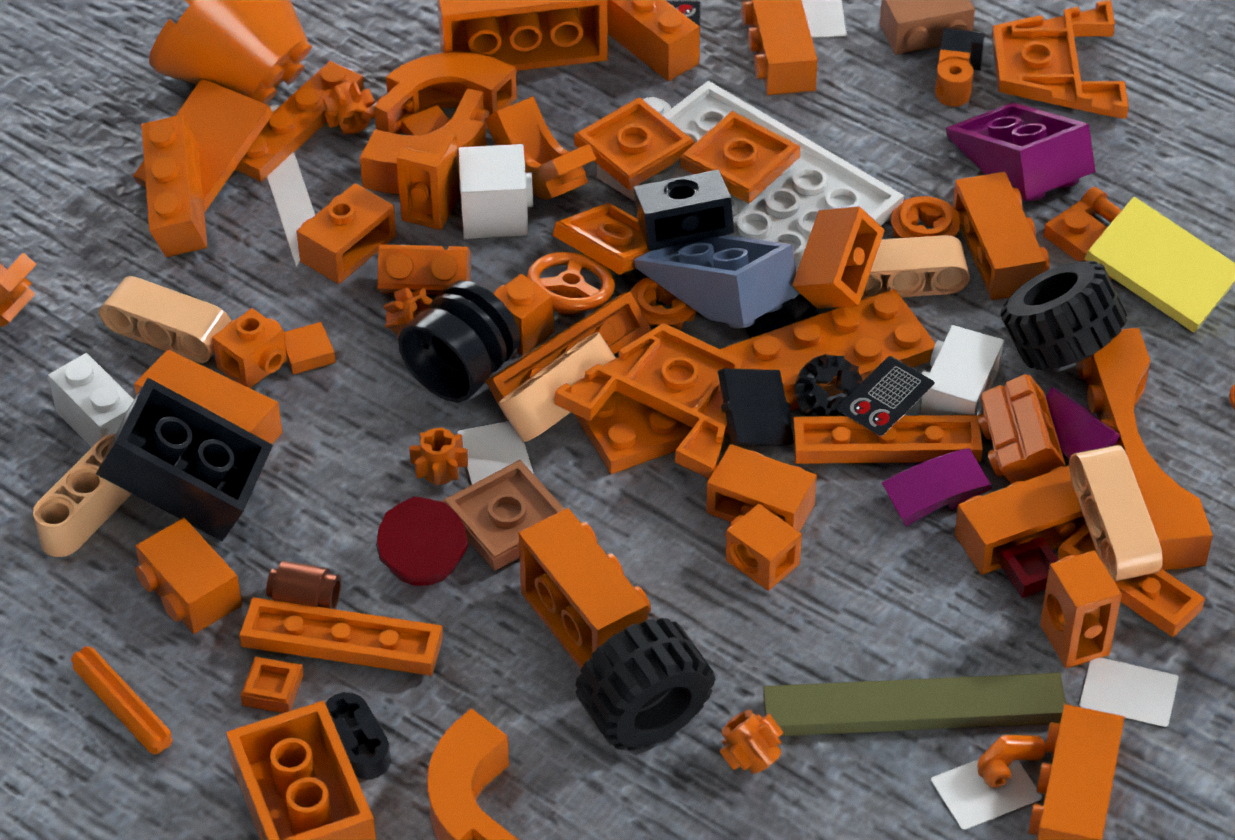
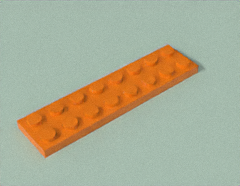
[574,289,936,474]

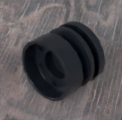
[398,280,520,403]

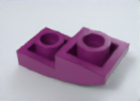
[1046,387,1120,458]
[881,448,992,527]

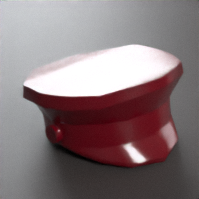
[376,496,469,586]

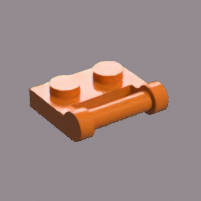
[1043,186,1122,280]

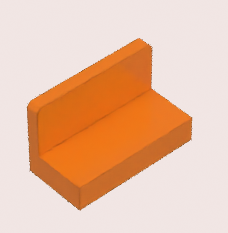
[396,134,460,230]

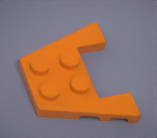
[992,0,1129,119]
[555,323,743,479]

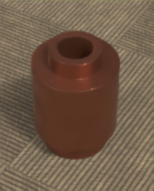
[266,560,341,609]

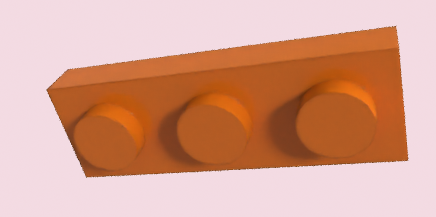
[1058,523,1205,638]

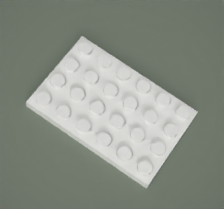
[597,81,904,299]

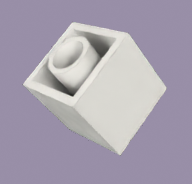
[459,144,533,239]

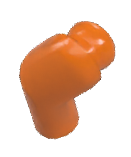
[977,735,1045,788]

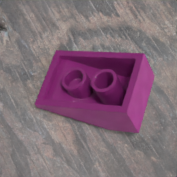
[946,102,1096,201]

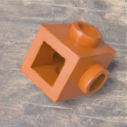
[212,308,287,388]

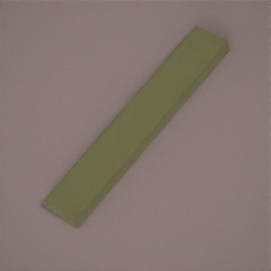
[763,672,1066,736]

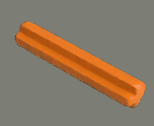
[71,646,173,755]

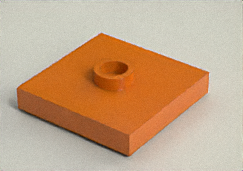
[574,97,695,190]
[680,111,801,204]
[552,202,651,275]

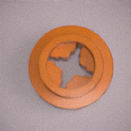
[891,196,960,238]
[630,277,696,330]

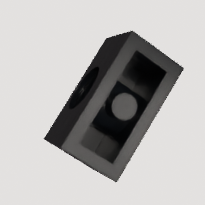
[634,169,734,251]

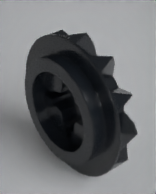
[795,354,863,417]

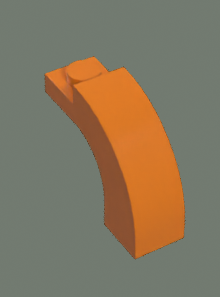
[374,52,517,135]
[360,89,489,194]
[484,96,596,200]
[427,708,519,840]

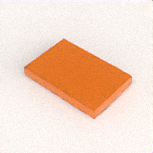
[133,78,273,212]

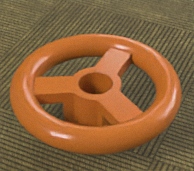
[527,252,615,315]

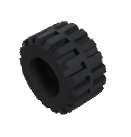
[1000,261,1127,370]
[575,618,715,751]

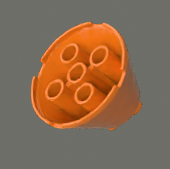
[149,0,312,104]

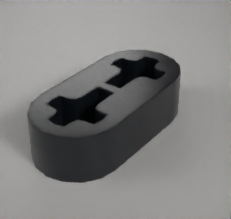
[325,692,391,780]

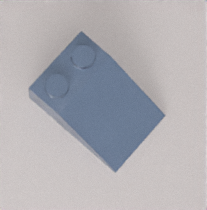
[634,235,799,328]

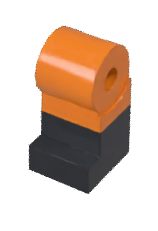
[935,28,985,107]

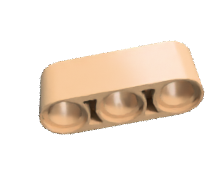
[861,235,970,300]
[99,276,231,363]
[498,332,616,442]
[33,434,132,557]
[1069,445,1163,581]

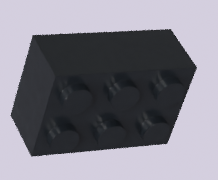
[96,378,273,541]

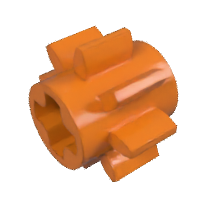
[323,82,375,135]
[383,287,433,339]
[409,427,468,486]
[719,710,784,774]

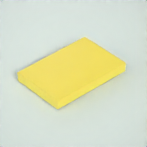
[1084,196,1235,333]

